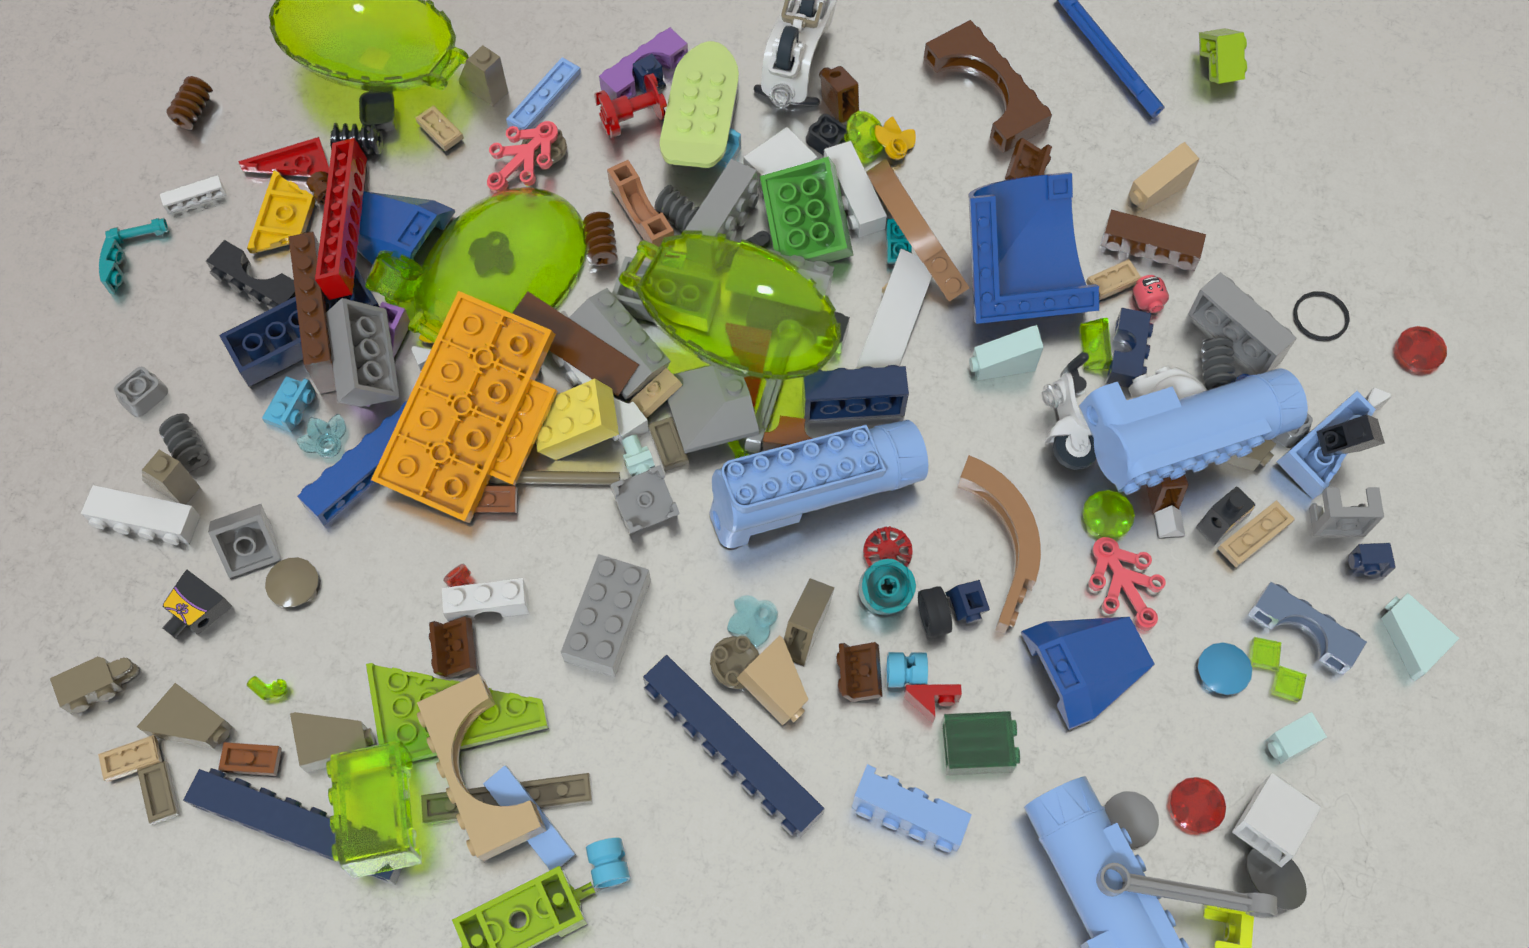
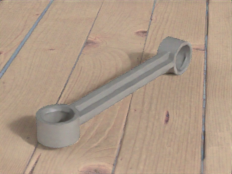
[745,320,802,453]
[1096,863,1277,918]

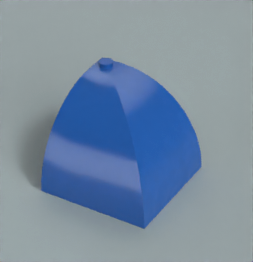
[968,172,1099,324]

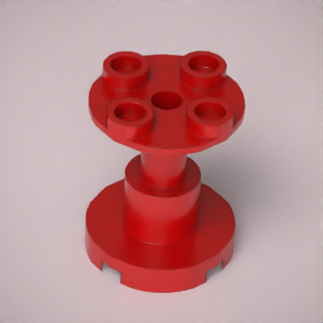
[594,73,667,138]

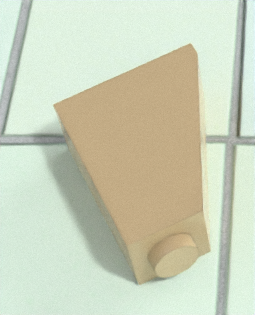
[1128,142,1199,211]
[736,635,809,725]

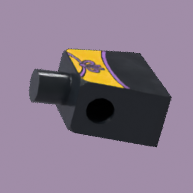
[1196,486,1256,546]
[162,570,232,638]

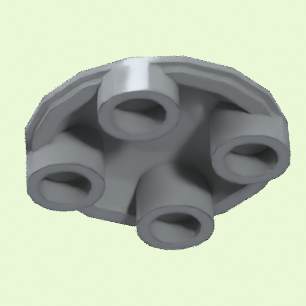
[1105,791,1159,848]

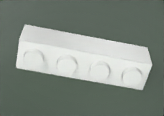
[160,175,226,214]

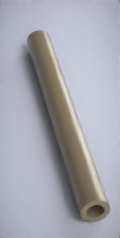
[490,471,620,485]

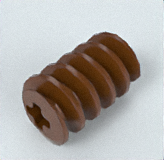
[166,76,213,130]
[583,211,618,266]

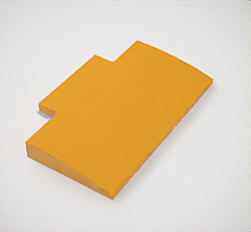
[371,291,558,523]

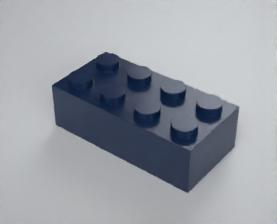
[802,365,909,422]

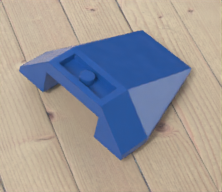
[357,191,455,286]
[1021,616,1155,730]

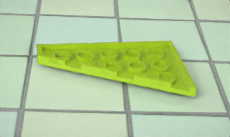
[366,663,548,768]

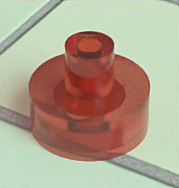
[443,563,471,587]

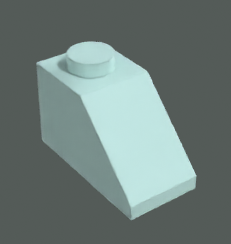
[1266,712,1327,764]

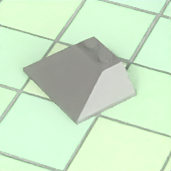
[667,359,759,453]

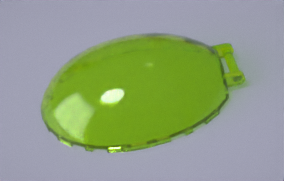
[269,0,469,93]
[408,187,586,343]
[618,230,841,381]

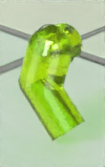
[247,676,288,701]

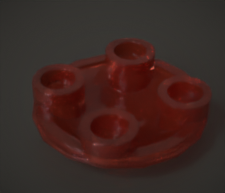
[1395,326,1447,372]
[1170,777,1226,834]

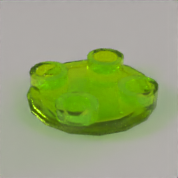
[844,111,884,157]
[1082,490,1135,538]

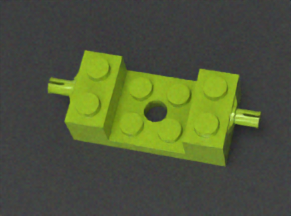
[452,866,596,948]

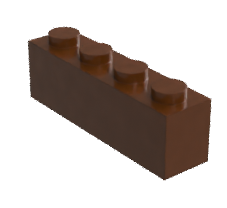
[1100,209,1206,271]

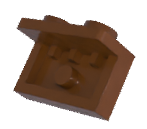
[1004,138,1052,180]
[429,616,477,678]
[836,642,883,702]

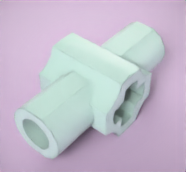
[622,435,655,477]

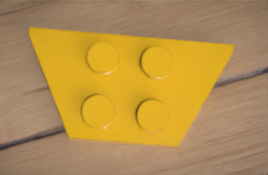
[247,171,316,254]

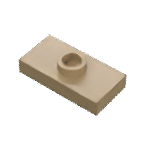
[415,105,464,151]
[1086,259,1141,301]
[629,368,683,418]
[98,735,162,782]

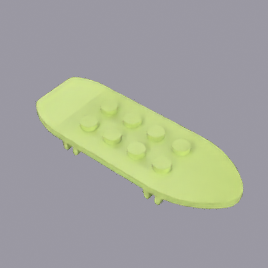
[660,41,739,168]

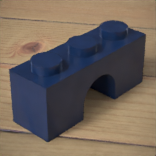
[1106,308,1154,388]

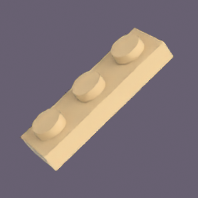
[1218,500,1295,568]

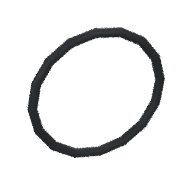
[1293,291,1350,340]

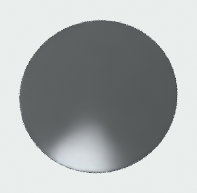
[1247,848,1307,910]

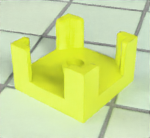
[1203,905,1254,948]

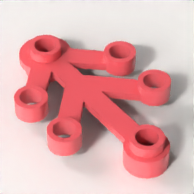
[487,121,558,194]
[1088,537,1166,631]

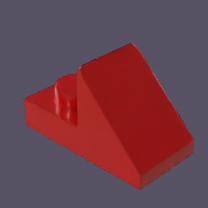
[904,684,962,723]

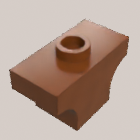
[763,415,813,451]

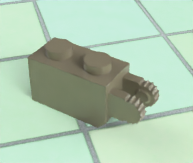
[50,656,139,714]

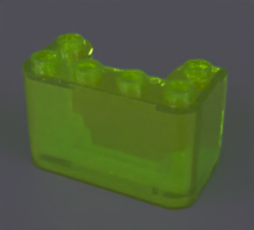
[326,740,422,878]

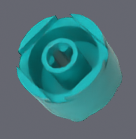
[858,559,916,615]

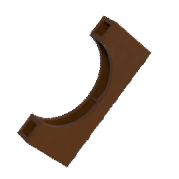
[924,20,1052,153]
[288,232,336,394]

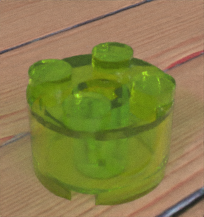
[365,250,425,306]

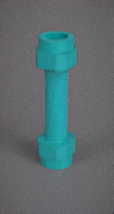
[105,218,169,244]

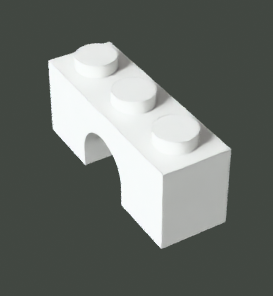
[442,578,529,622]

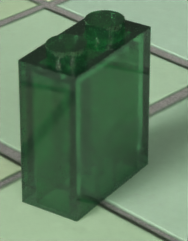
[941,711,1020,775]

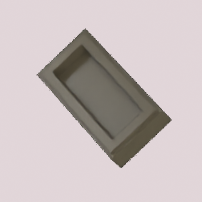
[648,417,689,471]
[137,761,180,825]

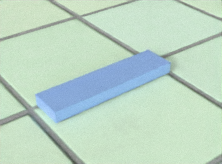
[506,57,581,130]
[483,765,576,870]

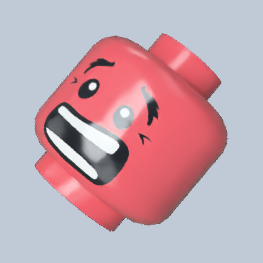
[1133,275,1169,313]

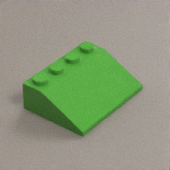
[760,156,854,262]

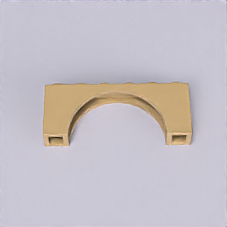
[417,674,547,861]

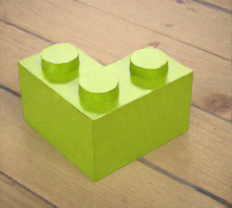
[1199,28,1247,84]

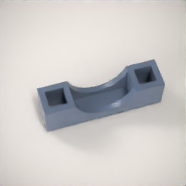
[1248,582,1367,675]

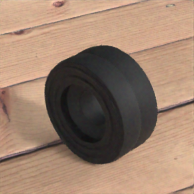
[918,586,952,637]

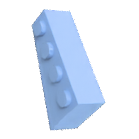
[1276,391,1376,499]
[852,764,972,852]

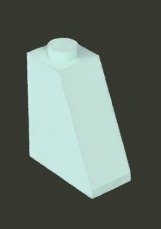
[969,325,1044,381]
[1381,593,1460,681]

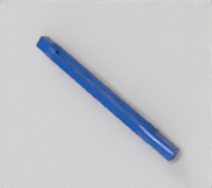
[1058,0,1165,118]

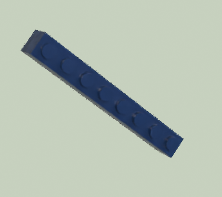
[643,654,825,838]
[183,768,410,885]

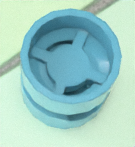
[887,652,928,687]
[586,838,630,888]

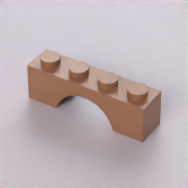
[607,160,675,256]

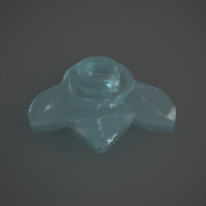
[296,414,346,458]
[727,595,778,648]

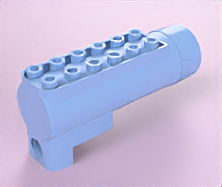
[1079,368,1308,495]
[709,420,928,548]
[1024,776,1189,948]

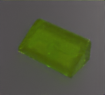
[1080,318,1112,369]

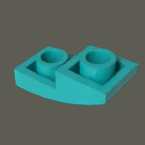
[886,219,912,264]
[99,237,124,294]

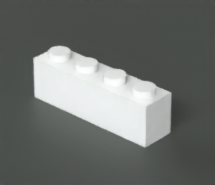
[824,141,887,237]
[81,485,200,545]

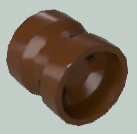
[306,171,328,205]

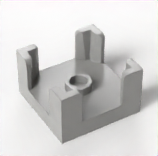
[610,465,680,534]
[1309,487,1384,537]

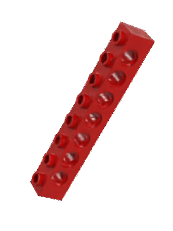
[315,138,367,300]

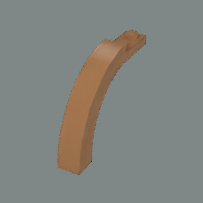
[866,158,970,302]
[958,455,1041,634]

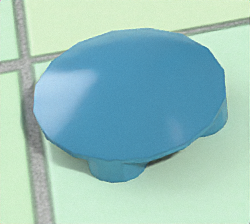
[1198,642,1252,695]

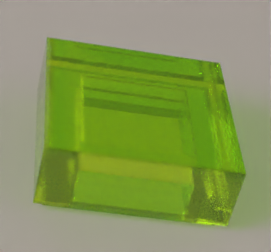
[1250,637,1281,670]
[1272,666,1307,702]

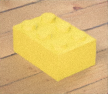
[536,379,619,460]

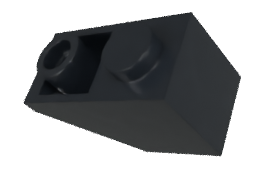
[1316,414,1385,457]

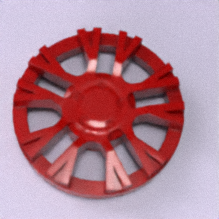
[863,526,913,567]

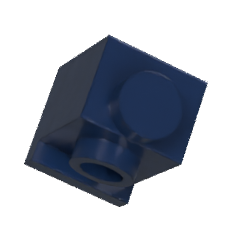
[633,54,666,93]
[1348,543,1396,577]
[945,580,990,624]

